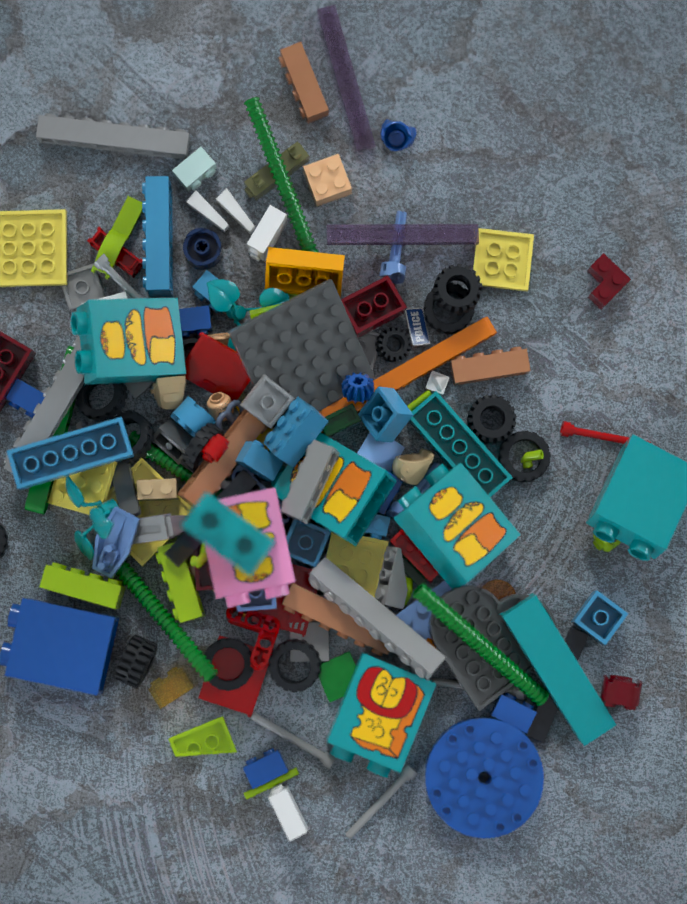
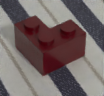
[587,253,631,310]

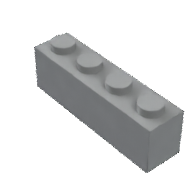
[281,440,340,524]

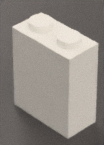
[247,205,288,262]
[268,784,308,841]

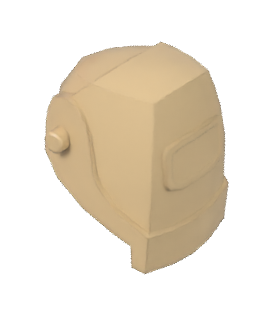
[150,375,186,409]
[392,449,434,485]

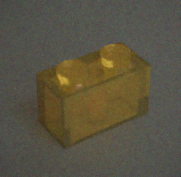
[148,666,195,709]

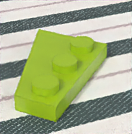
[168,716,237,757]

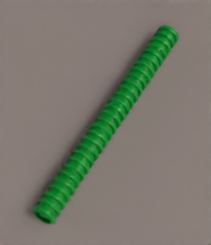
[243,97,319,252]
[128,431,223,498]
[116,560,218,682]
[413,584,549,706]

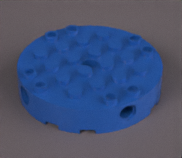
[425,717,544,838]

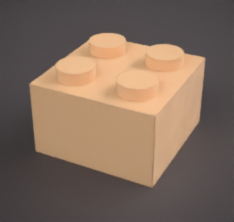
[303,154,352,207]

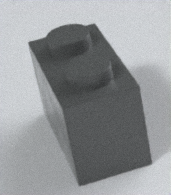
[153,418,193,465]

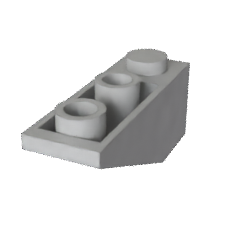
[375,546,408,609]

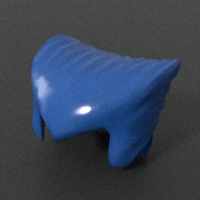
[380,119,416,151]

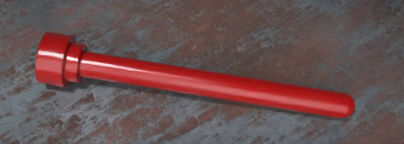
[560,421,651,444]

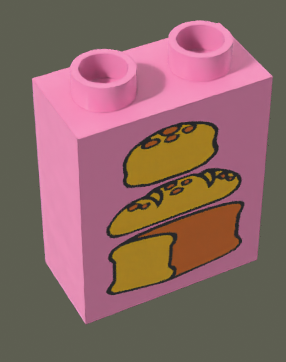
[205,488,295,607]

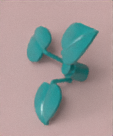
[206,279,290,351]
[66,476,118,560]

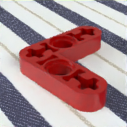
[226,606,280,671]

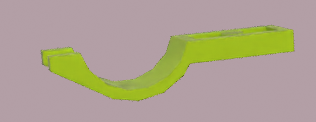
[91,196,143,280]

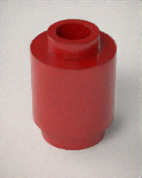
[201,434,230,464]

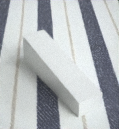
[216,188,255,234]
[187,191,229,233]

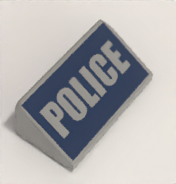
[404,307,430,348]

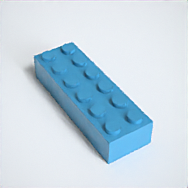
[142,176,173,297]
[7,417,134,490]

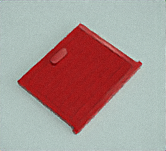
[183,332,250,401]
[251,564,318,637]
[198,635,273,718]

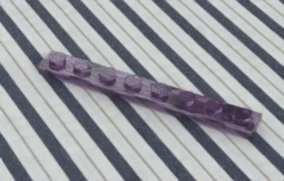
[317,5,375,152]
[326,224,479,245]

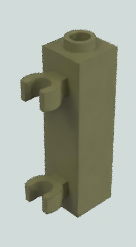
[244,141,310,201]

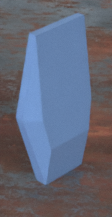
[92,506,140,578]

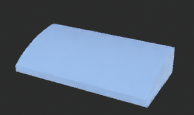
[357,432,405,473]

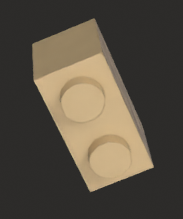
[137,478,179,501]

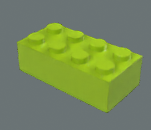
[155,542,206,623]
[39,562,126,609]

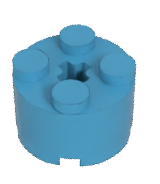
[170,396,216,438]

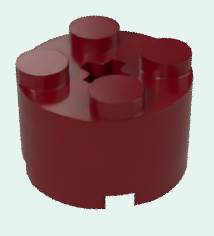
[600,675,643,710]

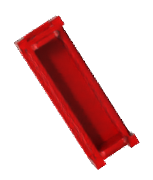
[87,227,143,278]
[390,529,439,584]

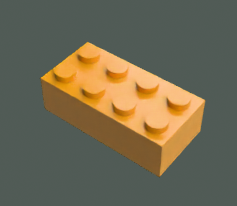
[265,247,345,297]

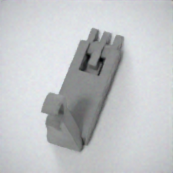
[133,513,188,544]

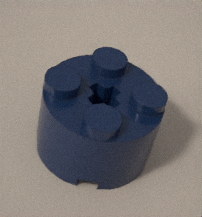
[183,228,222,270]

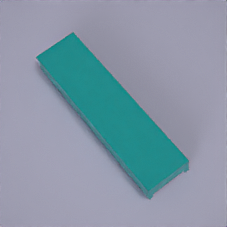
[500,593,617,746]

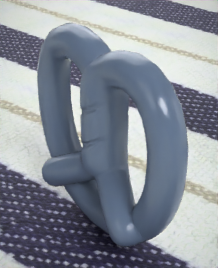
[215,400,244,434]

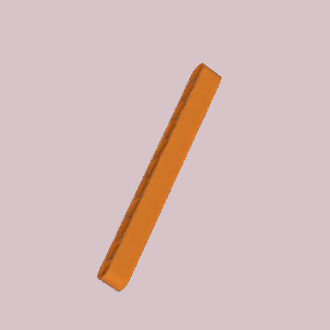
[319,316,497,433]

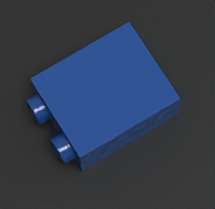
[0,598,120,695]

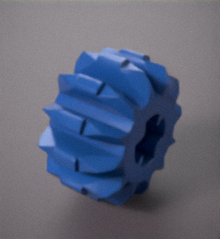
[342,372,374,404]

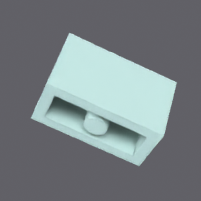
[172,147,217,192]

